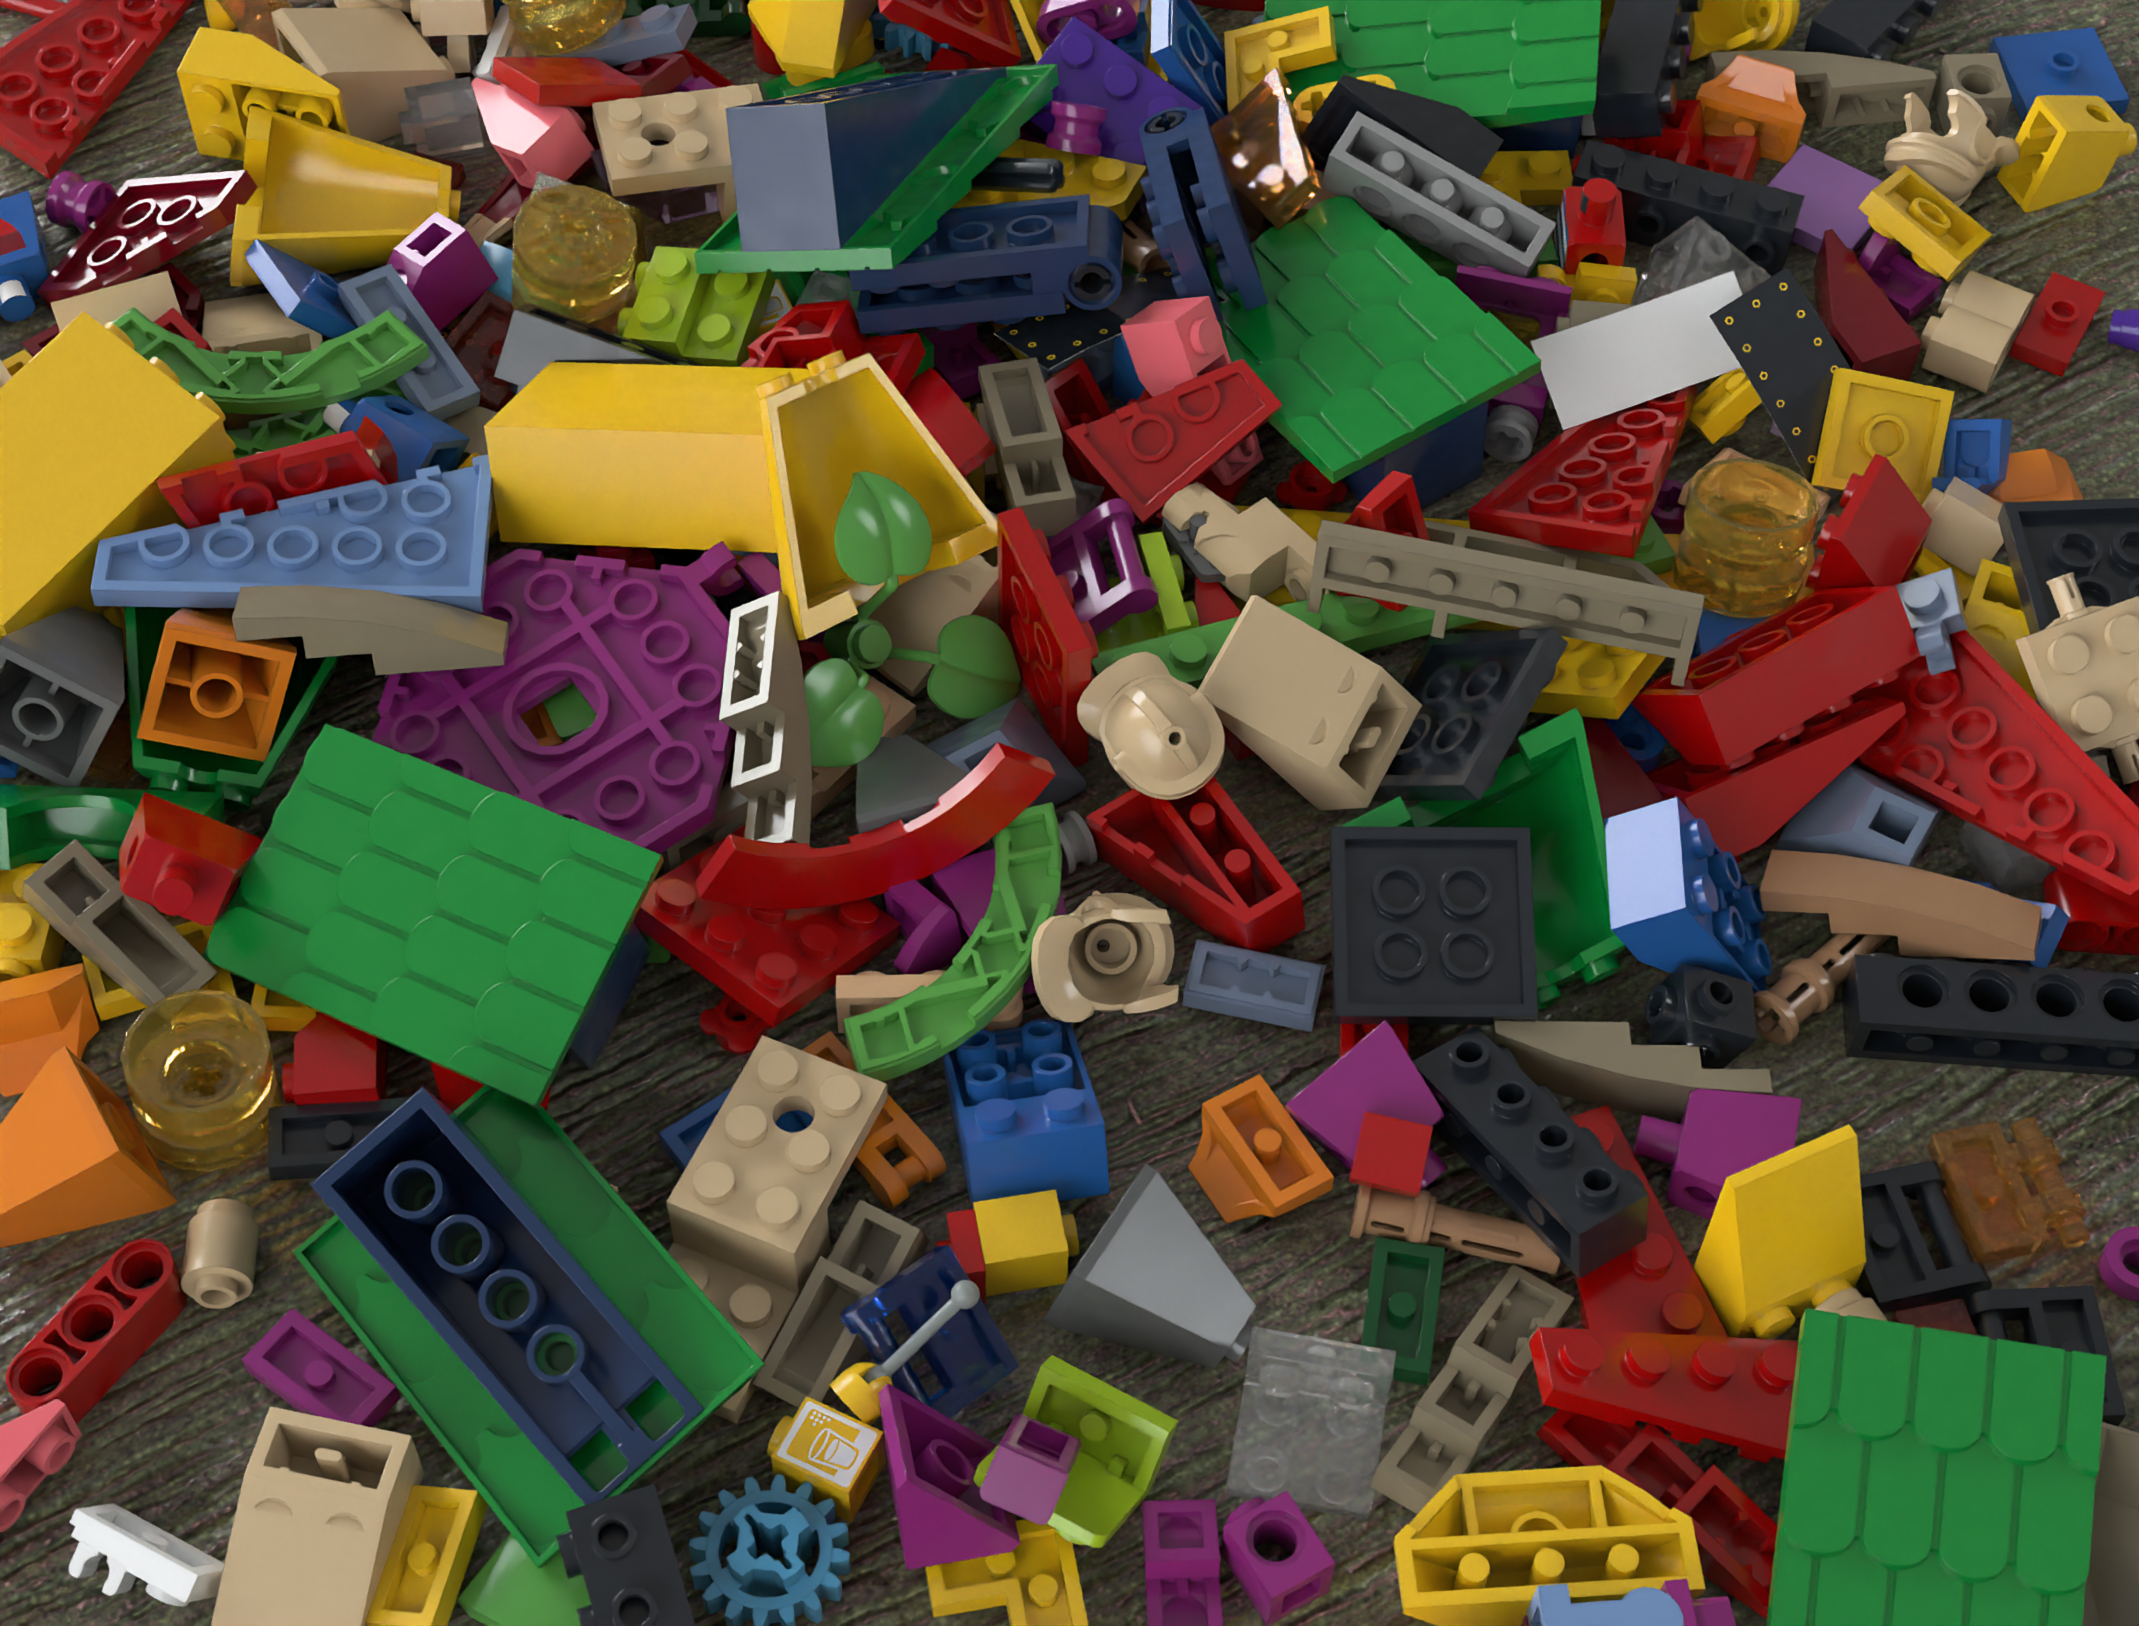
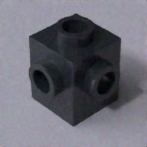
[1645,963,1757,1069]

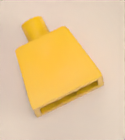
[1996,95,2137,213]

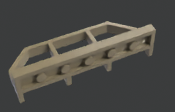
[1306,520,1705,687]

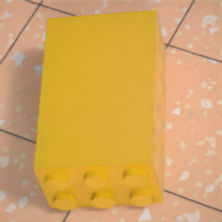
[0,311,236,641]
[484,362,811,553]

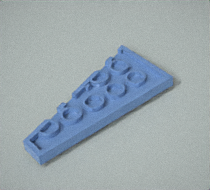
[90,454,493,613]

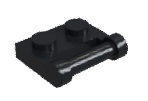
[1858,1161,1992,1314]
[1963,1286,2126,1427]

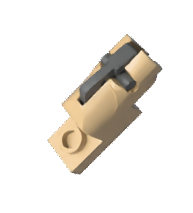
[1160,483,1335,603]

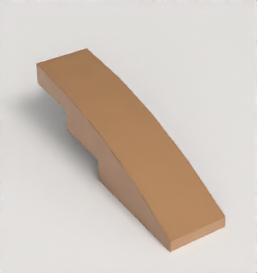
[1760,849,2043,961]

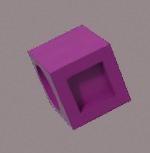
[1221,1490,1335,1626]

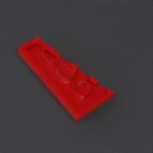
[1570,1105,1728,1337]
[1529,1327,1798,1464]

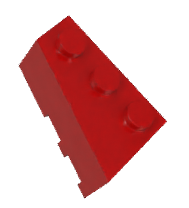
[1086,776,1306,953]

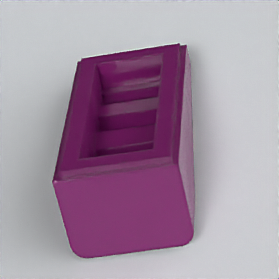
[980,1413,1083,1525]

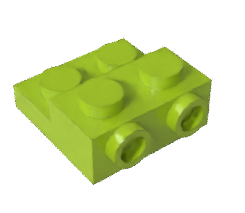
[618,246,775,367]

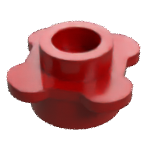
[1276,461,1347,511]
[699,992,775,1055]

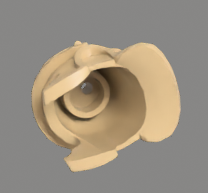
[1884,89,2020,207]
[1077,651,1225,800]
[1031,890,1179,1022]

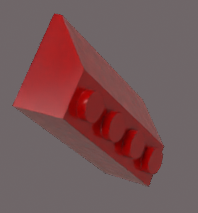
[1632,586,1921,771]

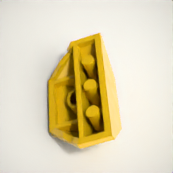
[747,0,878,78]
[1393,1465,1705,1626]

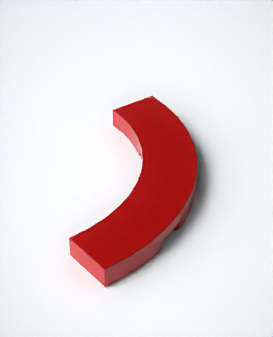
[695,742,1056,909]

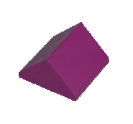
[878,1383,1020,1570]

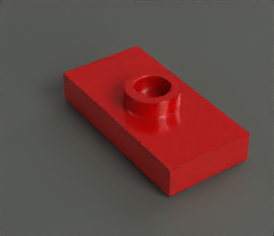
[2009,272,2106,377]

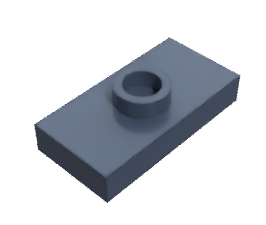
[1182,939,1326,1032]

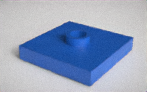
[1989,27,2130,123]
[244,239,358,339]

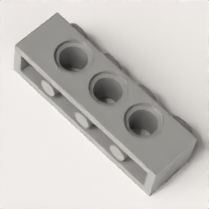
[1320,111,1556,278]

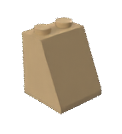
[271,7,457,143]

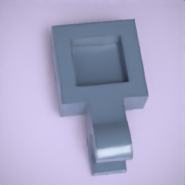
[1894,568,1968,676]

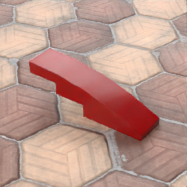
[1536,1409,1778,1619]

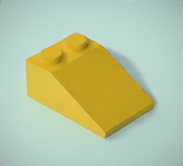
[1693,1124,1866,1339]

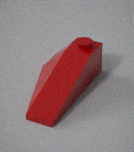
[1645,694,1907,864]

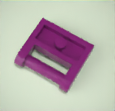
[1047,499,1158,636]

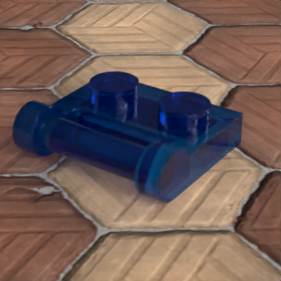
[840,1245,1019,1418]

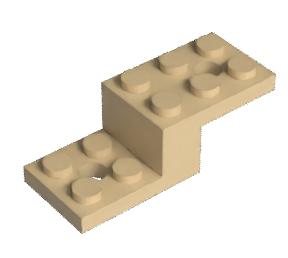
[592,83,763,223]
[667,1035,888,1424]

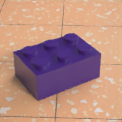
[1020,16,1207,217]

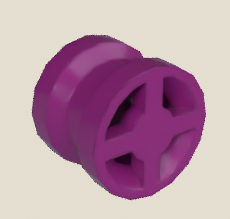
[1045,100,1107,155]
[46,171,115,233]

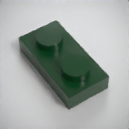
[1356,1237,1445,1386]

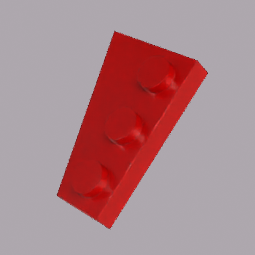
[1064,359,1282,526]
[156,430,388,529]

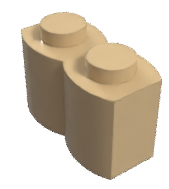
[1920,270,2035,393]

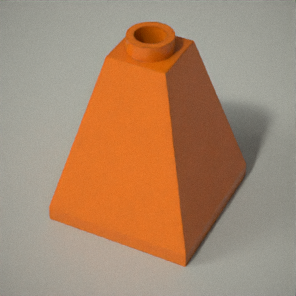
[137,607,297,762]
[0,1046,178,1248]

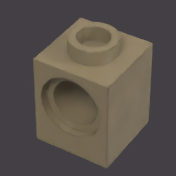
[1932,53,2012,137]

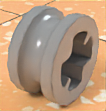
[1484,405,1538,462]
[1058,810,1097,876]

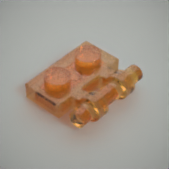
[1927,1117,2090,1264]

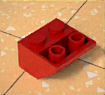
[1805,453,1932,592]

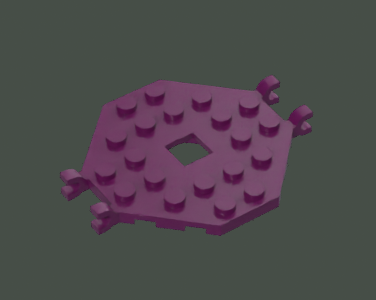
[373,541,744,854]

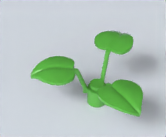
[803,471,1021,767]

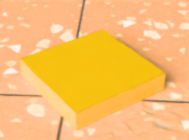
[1811,368,1955,506]

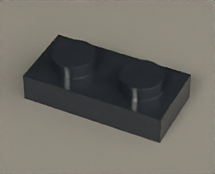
[268,1097,408,1181]

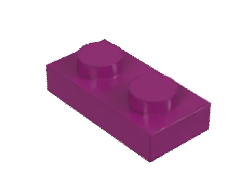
[242,1308,401,1428]

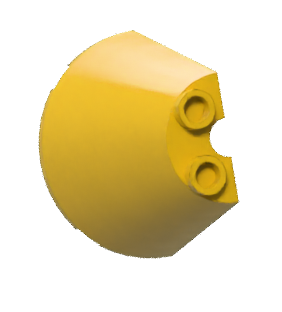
[230,106,461,287]
[755,350,997,640]

